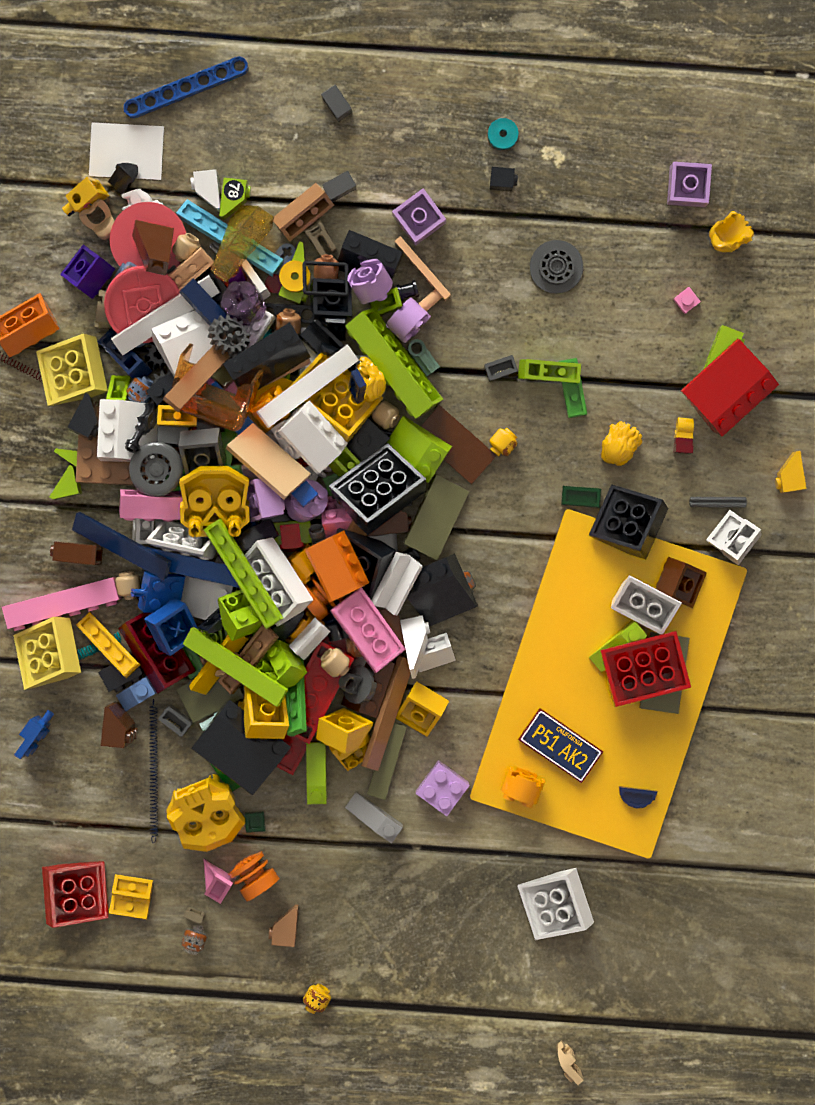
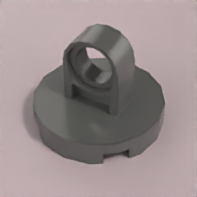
[338,665,377,705]

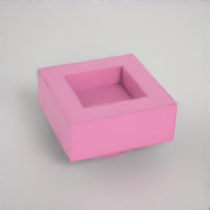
[673,287,701,314]

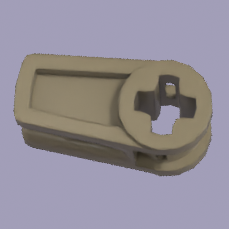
[304,218,337,256]

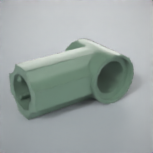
[407,339,440,377]

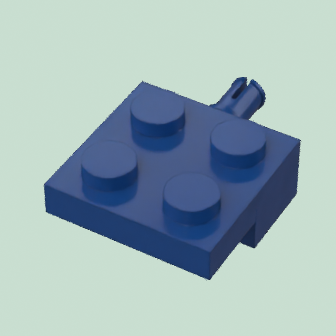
[131,571,185,613]
[14,710,54,759]

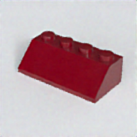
[118,612,196,694]

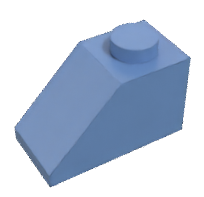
[116,676,157,711]

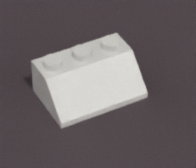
[278,400,348,474]
[611,575,681,635]

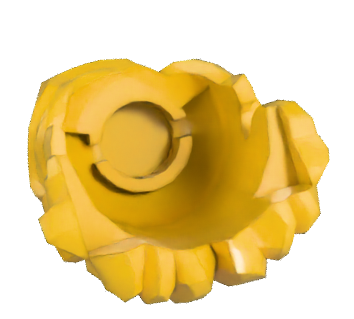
[709,211,754,252]
[357,357,386,402]
[601,421,643,466]

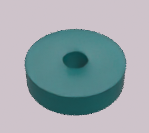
[488,118,519,150]

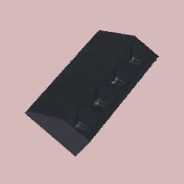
[223,322,311,398]

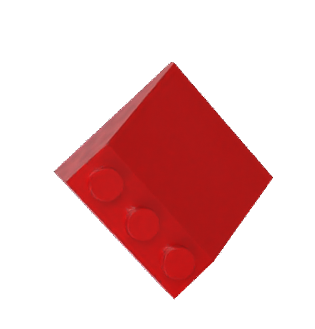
[42,861,109,928]

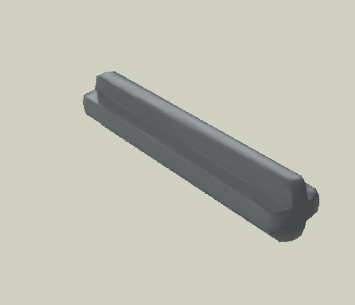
[689,497,747,507]

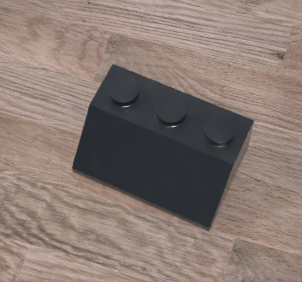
[337,230,403,280]

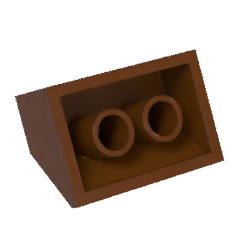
[341,657,395,718]
[101,701,138,748]

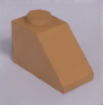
[269,905,299,947]

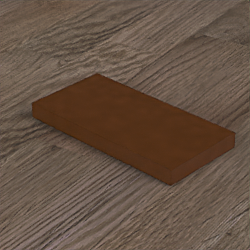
[421,405,497,484]

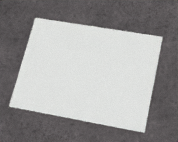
[89,123,164,180]

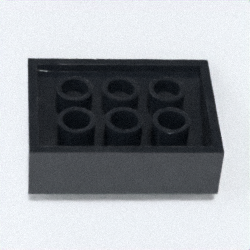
[329,443,426,535]
[191,700,291,795]

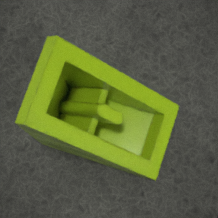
[370,288,402,316]
[106,375,131,401]
[49,465,82,500]

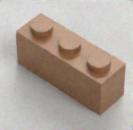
[271,183,334,242]

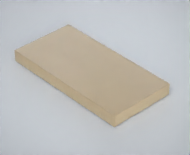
[226,423,311,500]

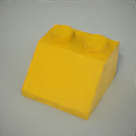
[396,681,449,737]
[316,708,373,754]

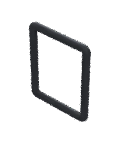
[302,261,349,297]

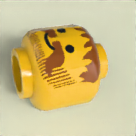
[489,428,518,457]
[303,983,331,1014]

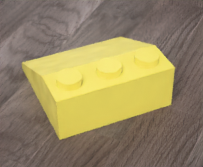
[36,334,108,406]
[13,617,81,690]

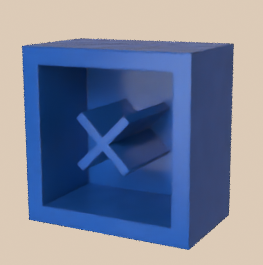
[144,598,199,656]

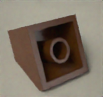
[655,557,707,608]

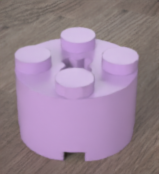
[348,259,393,304]
[386,297,431,344]
[284,479,328,522]

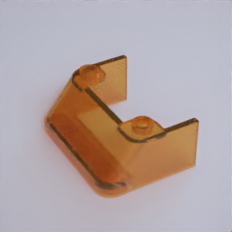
[171,343,263,431]

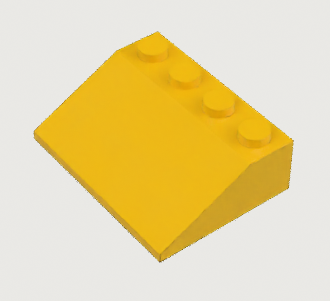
[289,353,383,443]

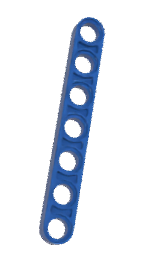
[123,56,249,119]

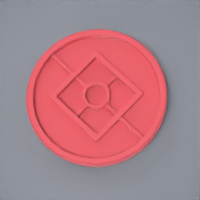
[110,202,186,270]
[104,266,180,343]

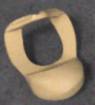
[79,199,114,240]

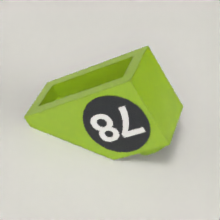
[219,178,251,220]

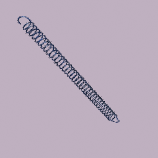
[149,699,158,843]

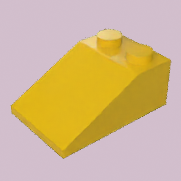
[244,685,289,739]

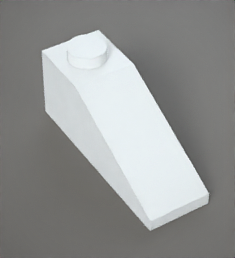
[400,615,430,679]

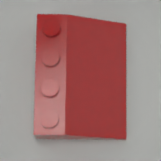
[681,338,779,437]
[600,631,691,707]

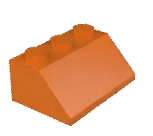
[0,293,59,357]
[304,530,369,602]

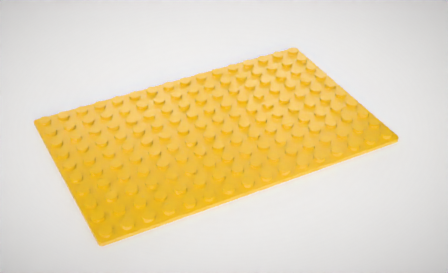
[470,509,747,859]

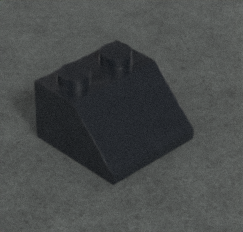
[310,278,352,318]

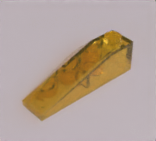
[211,205,274,282]

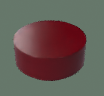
[265,274,282,293]

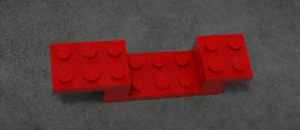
[276,635,355,775]

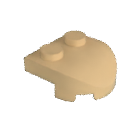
[556,1040,584,1085]

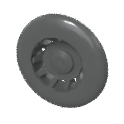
[530,240,583,294]
[129,442,183,497]

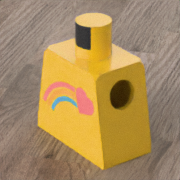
[62,177,110,217]

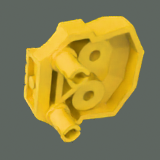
[179,466,250,537]
[166,774,245,852]

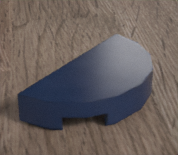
[619,786,658,808]

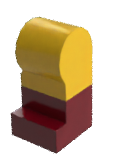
[673,417,694,454]

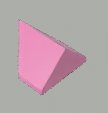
[203,859,236,904]

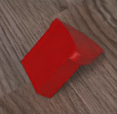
[280,523,304,552]

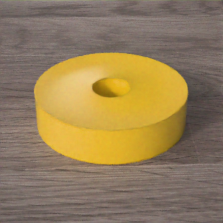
[279,260,311,292]

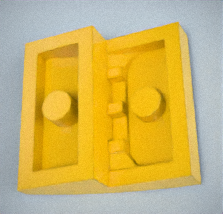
[109,874,153,920]

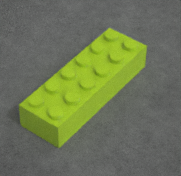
[345,308,444,419]

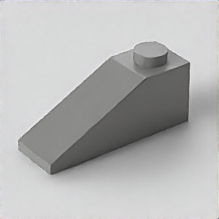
[345,792,403,844]

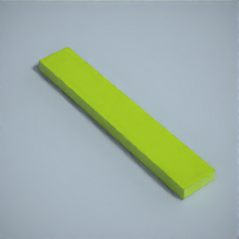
[203,519,283,629]
[183,627,288,707]

